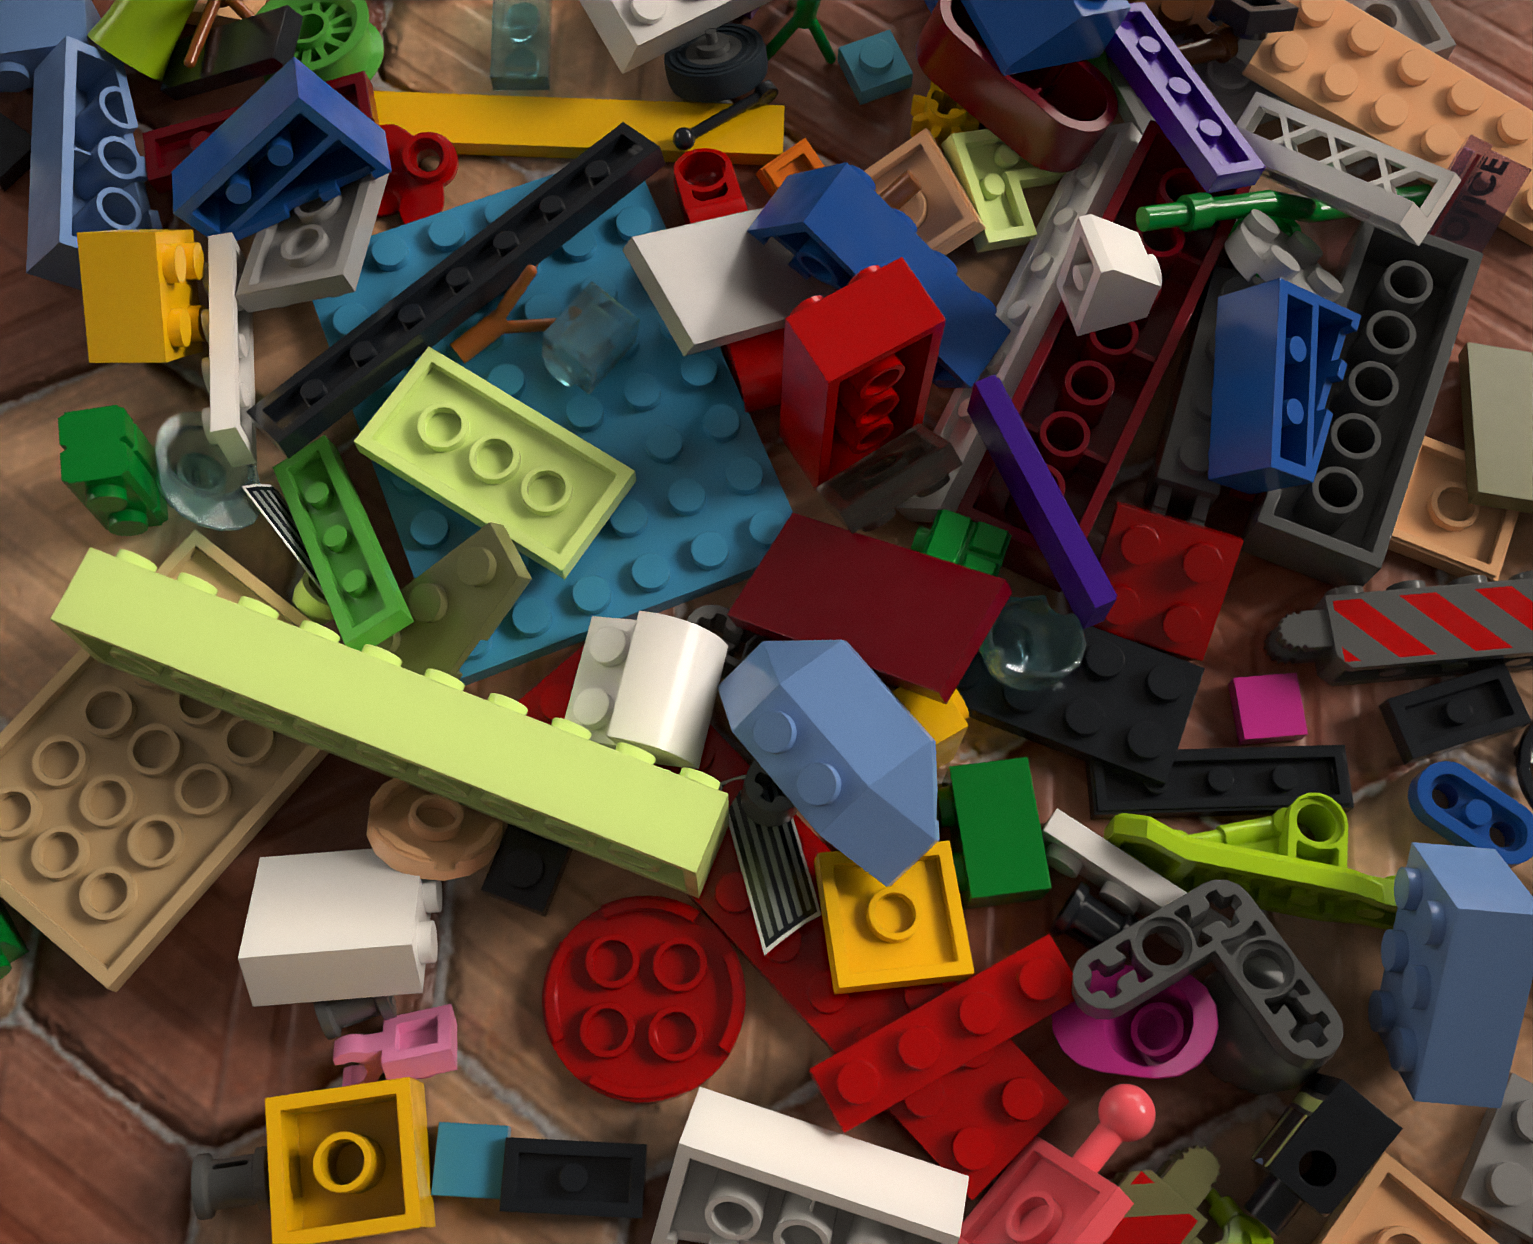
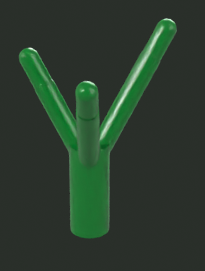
[766,0,836,64]

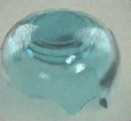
[979,595,1087,692]

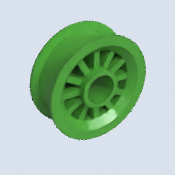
[256,0,384,83]

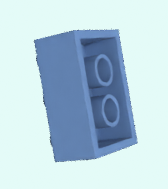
[1368,842,1533,1108]

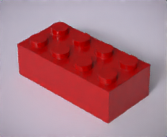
[779,257,946,492]

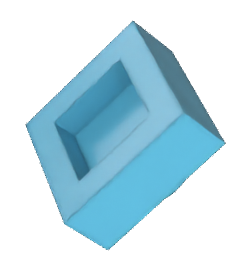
[838,30,913,105]

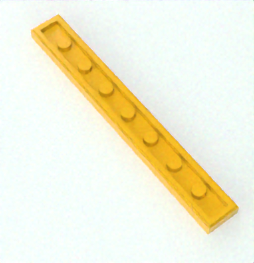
[374,91,785,165]

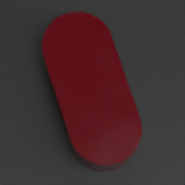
[915,0,1118,173]

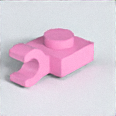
[333,1004,457,1087]

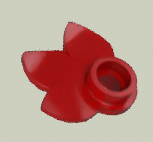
[377,124,459,224]

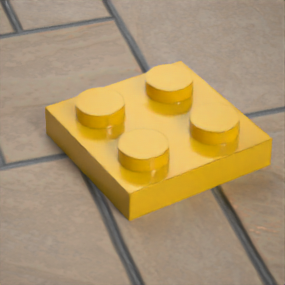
[814,841,974,995]

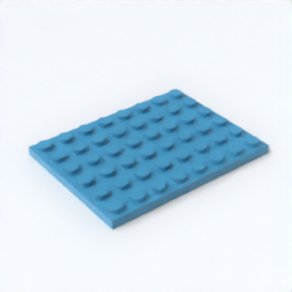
[312,173,793,686]

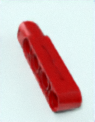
[673,148,785,413]

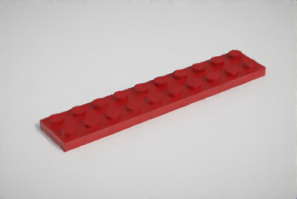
[518,645,1070,1201]

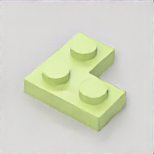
[941,129,1066,253]

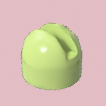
[291,572,334,625]

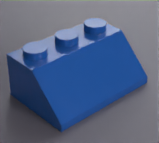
[961,0,1131,76]

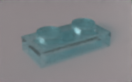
[490,0,552,91]

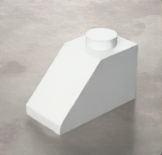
[1056,214,1162,336]

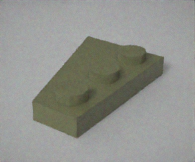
[376,522,532,680]

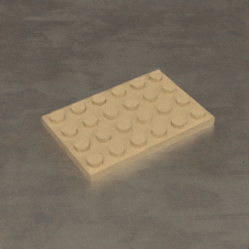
[0,529,341,992]

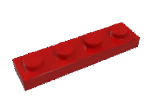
[809,934,1075,1134]

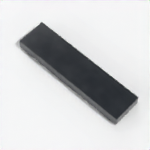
[1085,745,1354,820]

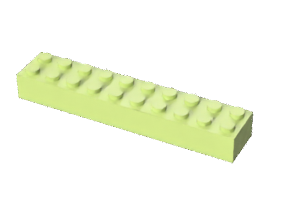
[50,547,729,898]

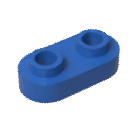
[1408,761,1533,868]

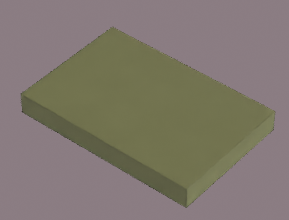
[1458,342,1533,514]

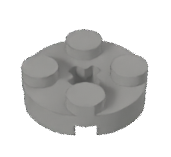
[1225,209,1344,302]

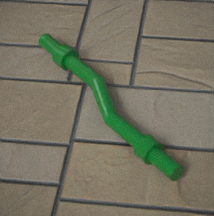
[1136,184,1432,232]

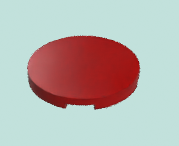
[542,895,746,1104]

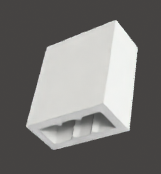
[238,849,442,1007]

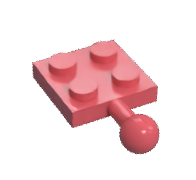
[958,1084,1156,1244]

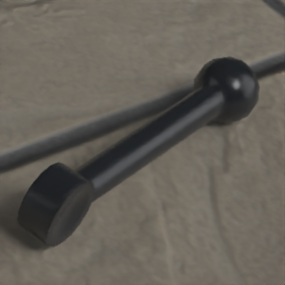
[673,80,779,150]

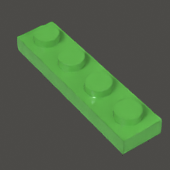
[273,435,414,651]

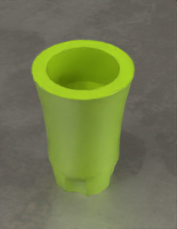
[87,0,199,82]

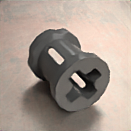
[313,995,397,1040]
[191,1146,270,1220]

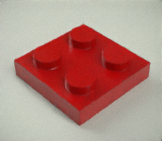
[1093,501,1244,661]

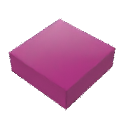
[1228,673,1308,745]

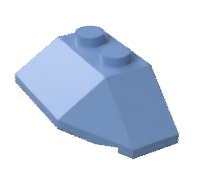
[717,640,939,887]

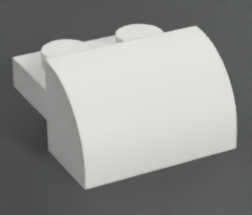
[564,611,728,769]

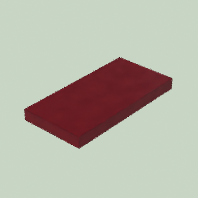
[727,512,1012,704]

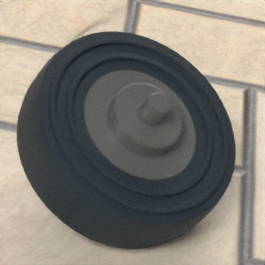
[664,23,768,103]

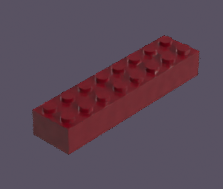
[955,119,1251,593]

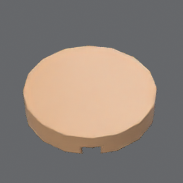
[366,778,503,881]

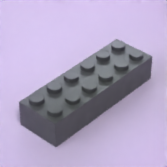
[1241,221,1484,587]

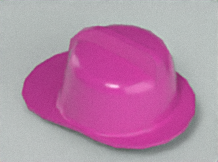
[1052,965,1219,1079]

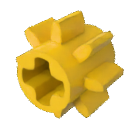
[910,81,980,151]

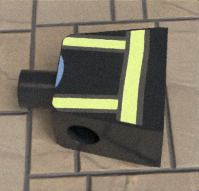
[1243,1073,1403,1236]

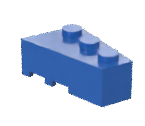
[172,57,392,241]
[1208,278,1361,495]

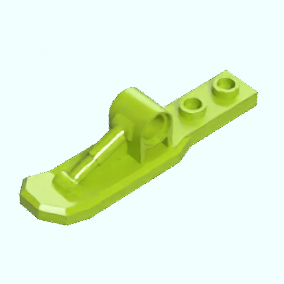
[1103,793,1398,930]

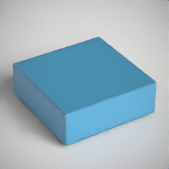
[431,1122,511,1199]

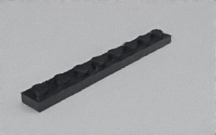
[246,122,666,459]

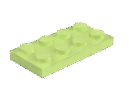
[354,346,636,580]

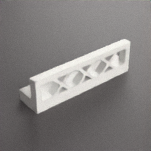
[1235,91,1461,246]

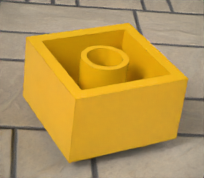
[77,229,207,363]
[265,1077,436,1244]

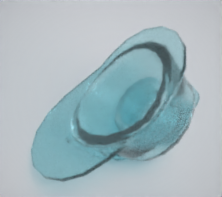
[155,412,261,531]

